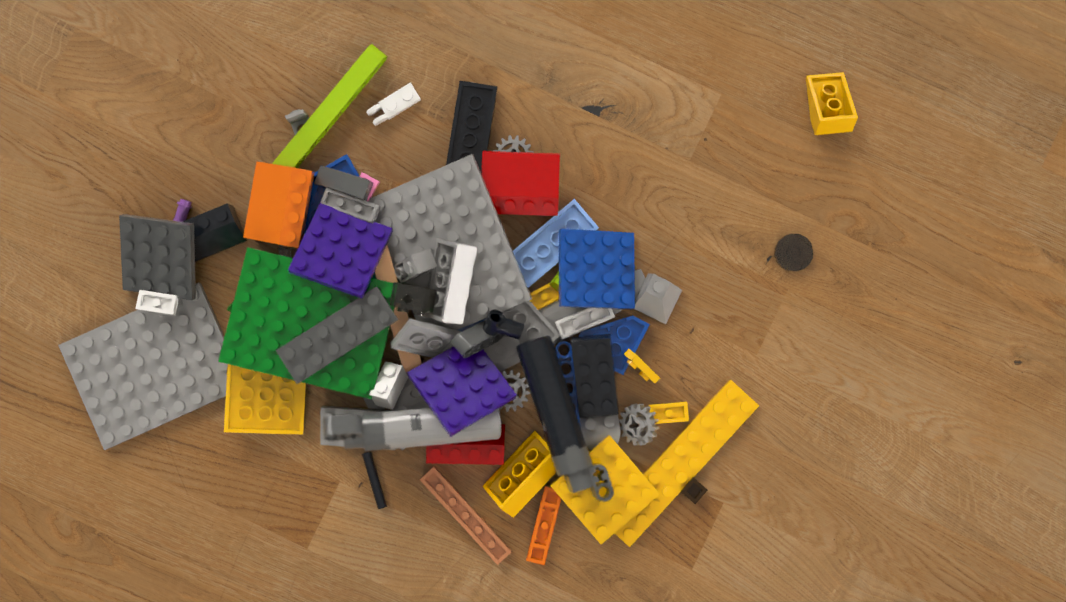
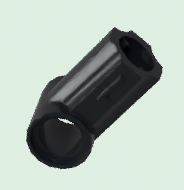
[483,310,524,340]

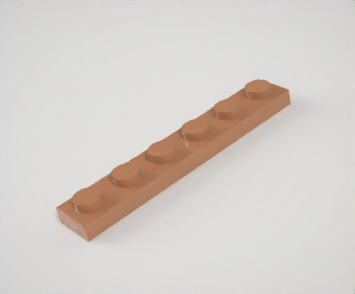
[419,466,512,565]

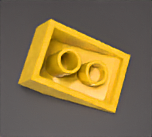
[806,72,858,135]

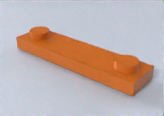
[526,485,561,566]

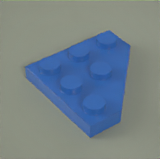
[578,315,650,375]

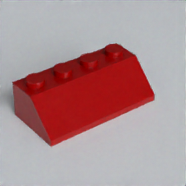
[426,424,505,465]

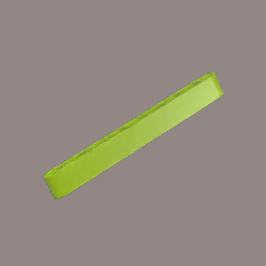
[272,44,387,168]

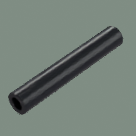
[362,451,387,509]

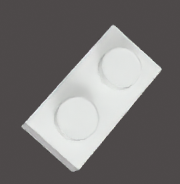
[135,290,179,316]

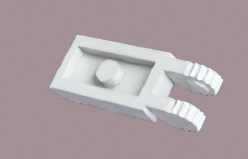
[366,82,421,126]

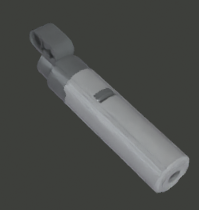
[323,408,501,452]

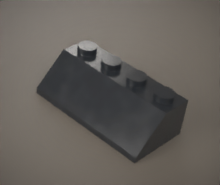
[183,203,248,262]

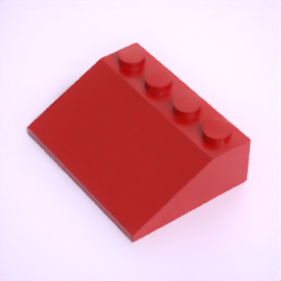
[482,151,560,216]

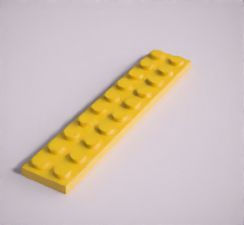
[615,380,759,547]

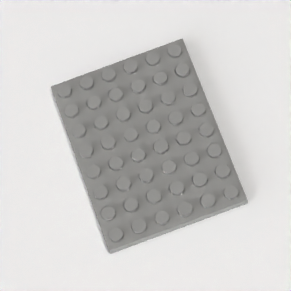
[368,154,532,330]
[58,282,228,450]

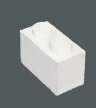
[369,361,408,410]

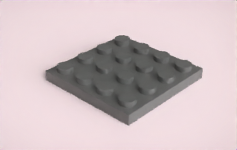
[119,214,196,300]

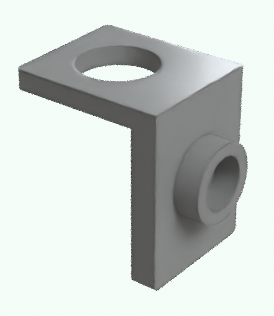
[285,109,309,135]

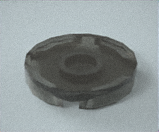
[774,234,813,272]

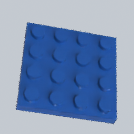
[559,229,635,309]

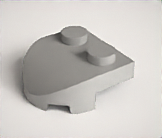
[580,414,620,450]

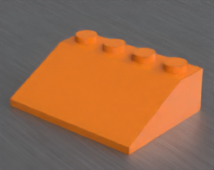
[243,161,315,248]

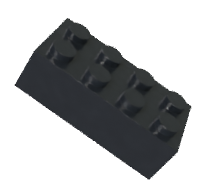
[571,334,619,418]

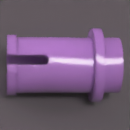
[173,199,192,222]

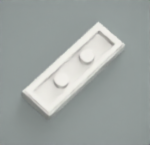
[555,308,615,340]

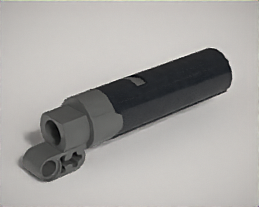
[516,335,614,502]

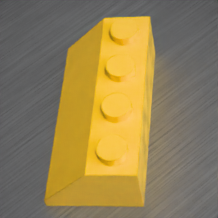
[482,431,556,518]

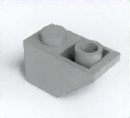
[394,249,438,283]

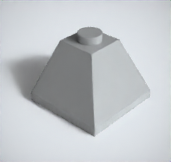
[635,273,682,324]

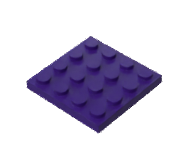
[288,203,393,299]
[407,347,517,437]

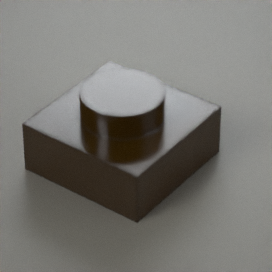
[681,477,708,504]

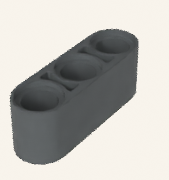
[451,321,504,358]

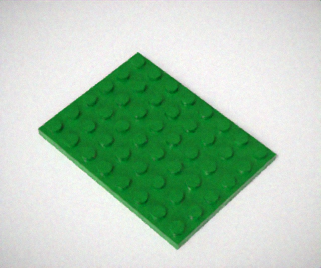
[218,247,401,399]

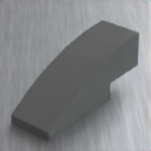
[314,166,373,201]

